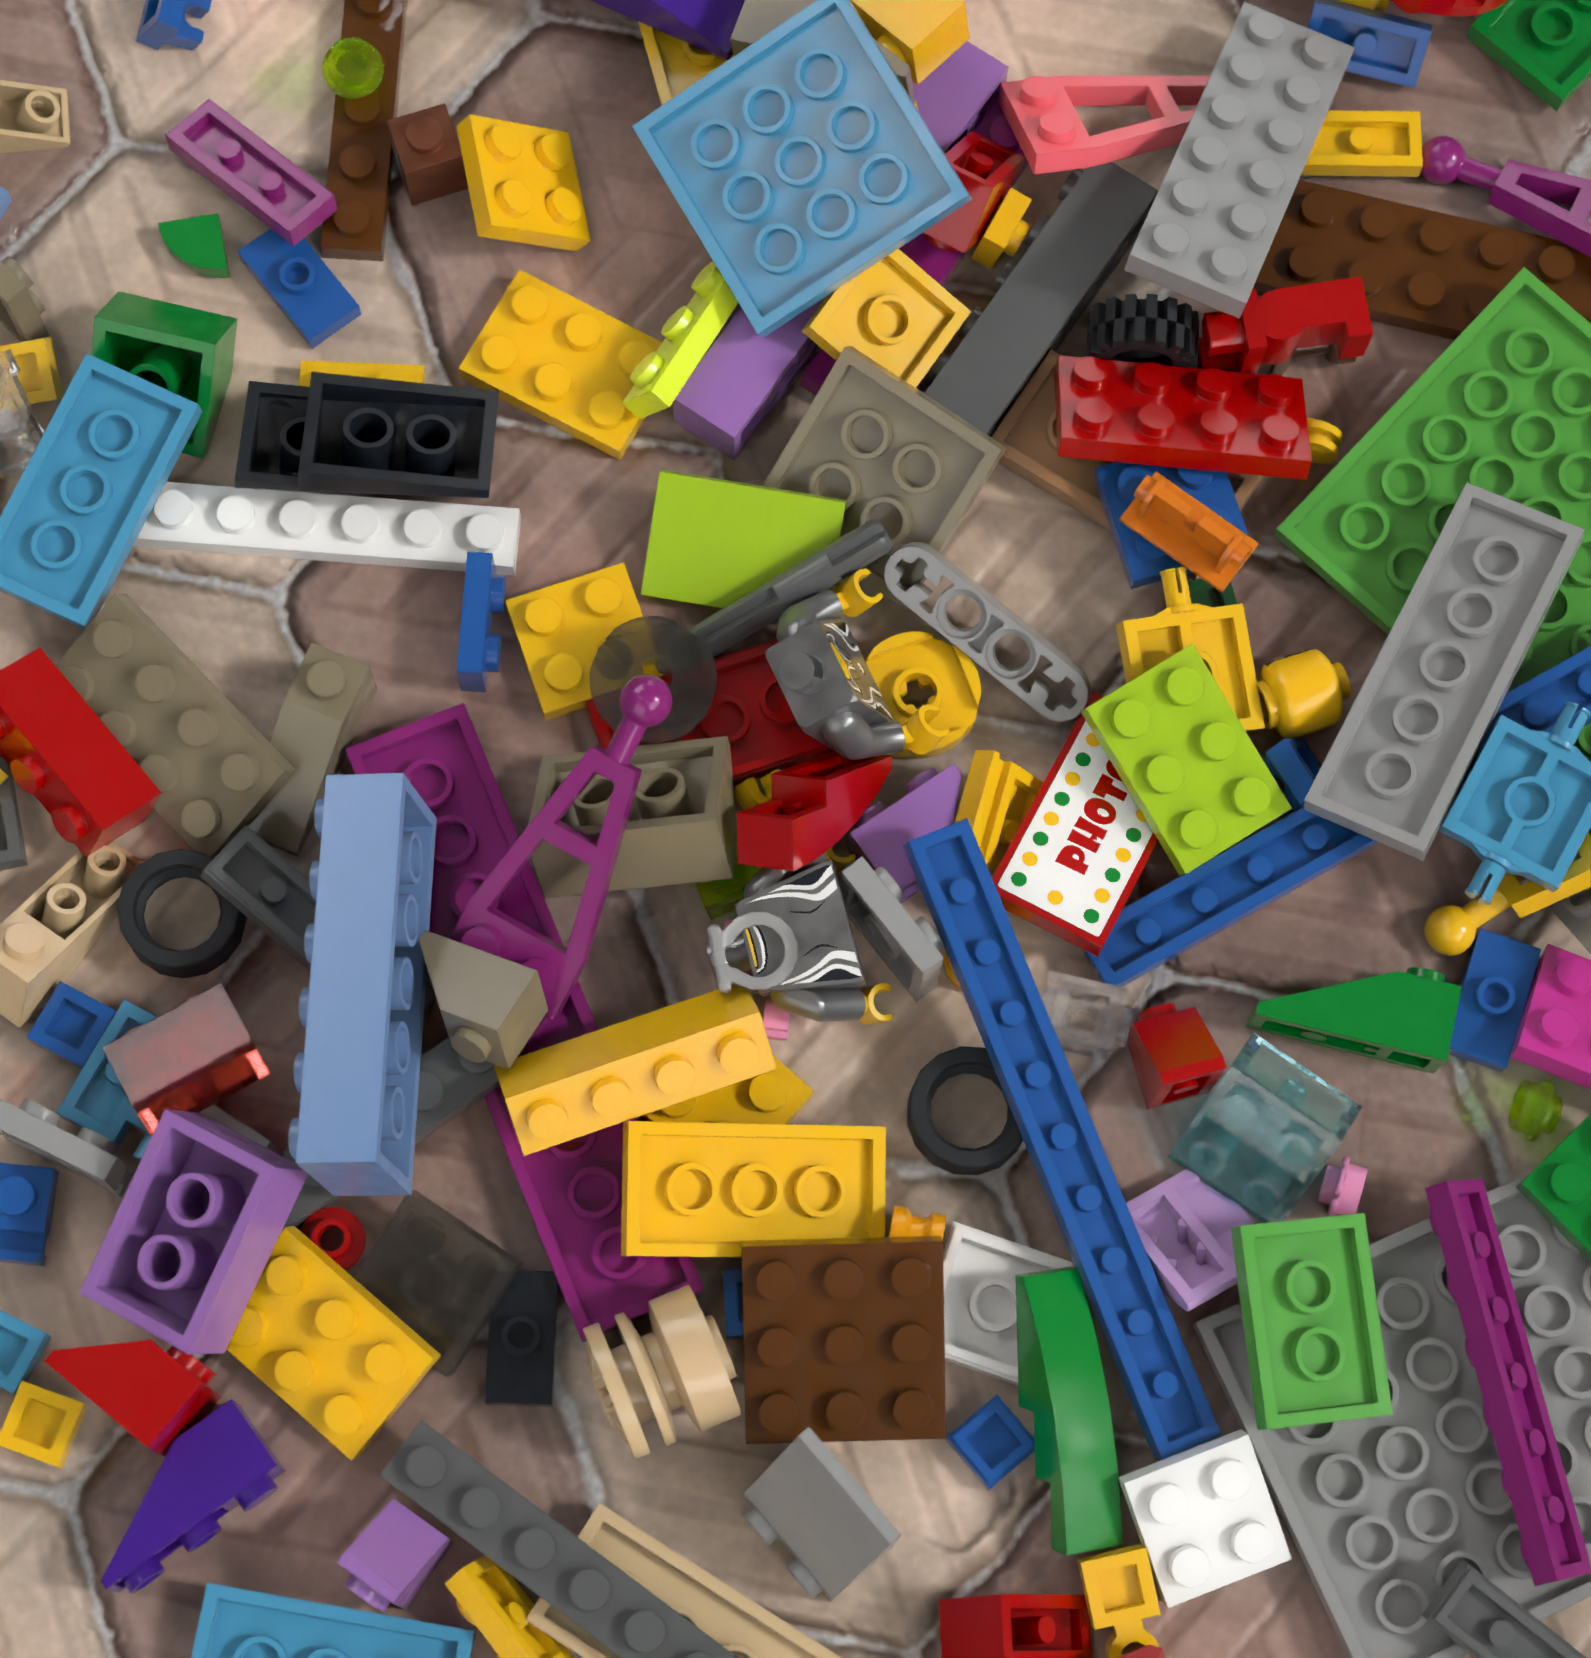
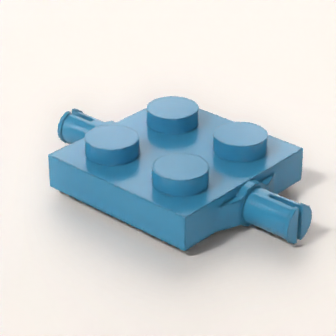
[1438,701,1591,905]

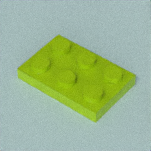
[1080,644,1292,876]

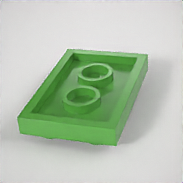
[1231,1213,1393,1430]

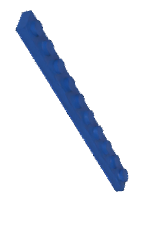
[1082,646,1591,994]
[903,819,1221,1460]

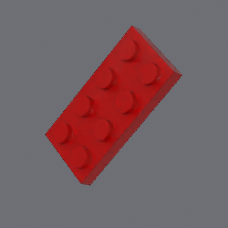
[1054,355,1312,480]

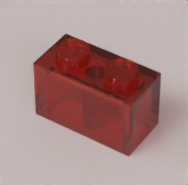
[102,983,271,1136]

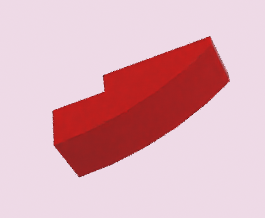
[737,751,892,871]

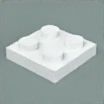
[1118,1429,1292,1608]

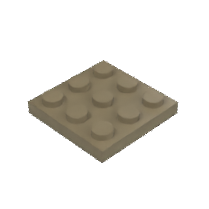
[762,346,1007,608]

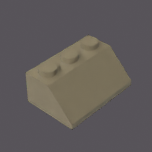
[528,736,737,898]

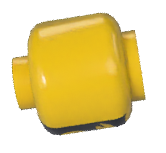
[1257,649,1351,738]

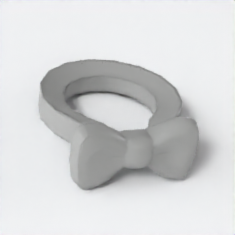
[707,912,798,994]

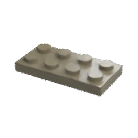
[55,594,296,859]

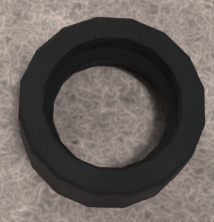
[117,849,247,979]
[907,1046,1023,1175]

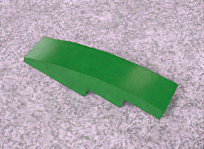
[1015,1266,1123,1556]

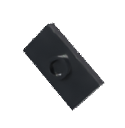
[485,1269,559,1407]

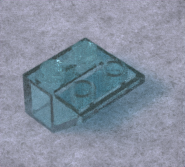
[1168,1032,1362,1223]

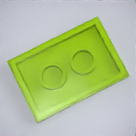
[641,469,847,609]

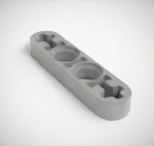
[884,542,1090,722]

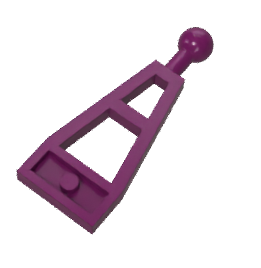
[1421,136,1591,257]
[449,674,673,1020]

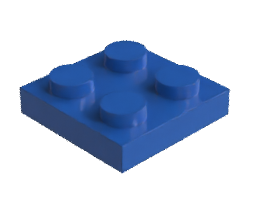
[1093,462,1249,589]

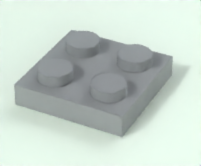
[840,857,944,1002]

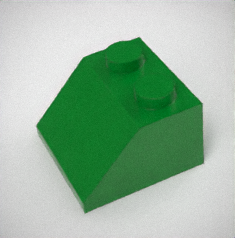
[91,291,238,458]

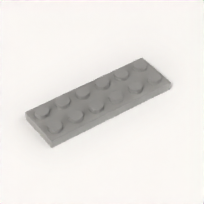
[1124,2,1355,319]
[1304,482,1585,861]

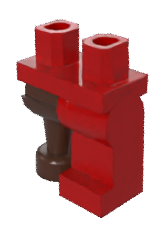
[1196,276,1374,375]

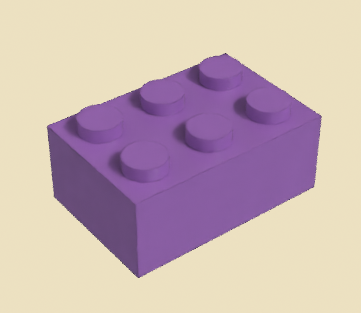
[79,1109,308,1354]

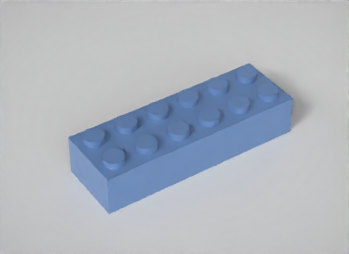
[289,773,437,1196]

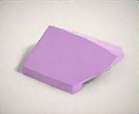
[1126,1169,1256,1312]

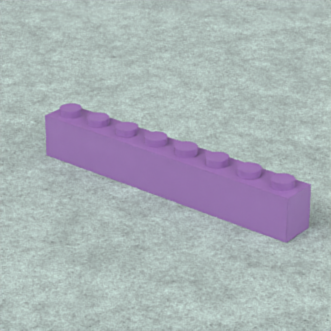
[673,41,1009,460]

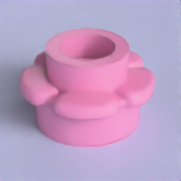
[1318,1156,1368,1217]

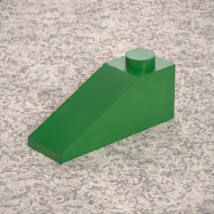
[1246,967,1462,1073]

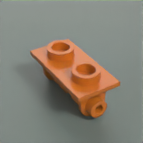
[1119,472,1259,593]

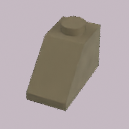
[418,930,548,1070]

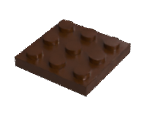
[741,1236,946,1444]

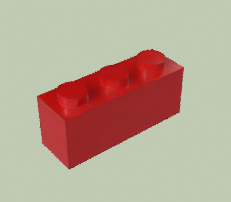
[0,647,161,858]

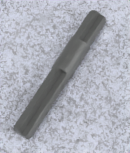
[667,519,893,670]

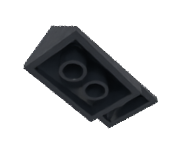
[235,372,499,498]

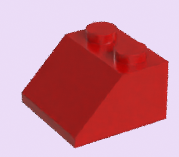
[44,1339,222,1457]

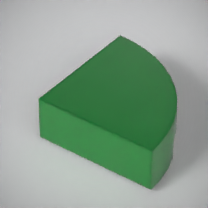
[158,213,230,278]

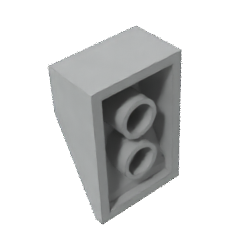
[743,1427,901,1601]

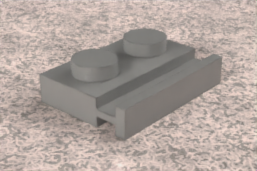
[0,1098,133,1196]

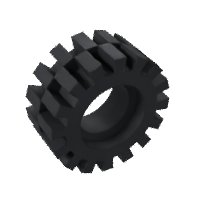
[1086,294,1199,368]

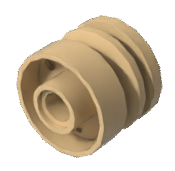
[583,1285,742,1459]

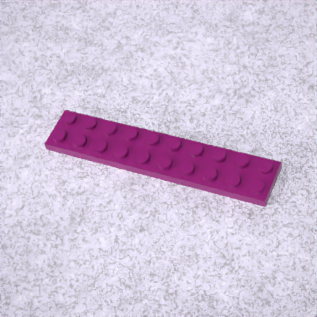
[345,703,705,1343]

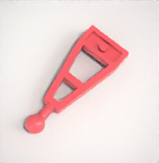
[998,76,1210,175]

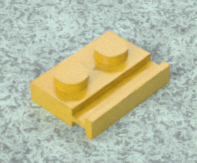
[955,750,1044,877]

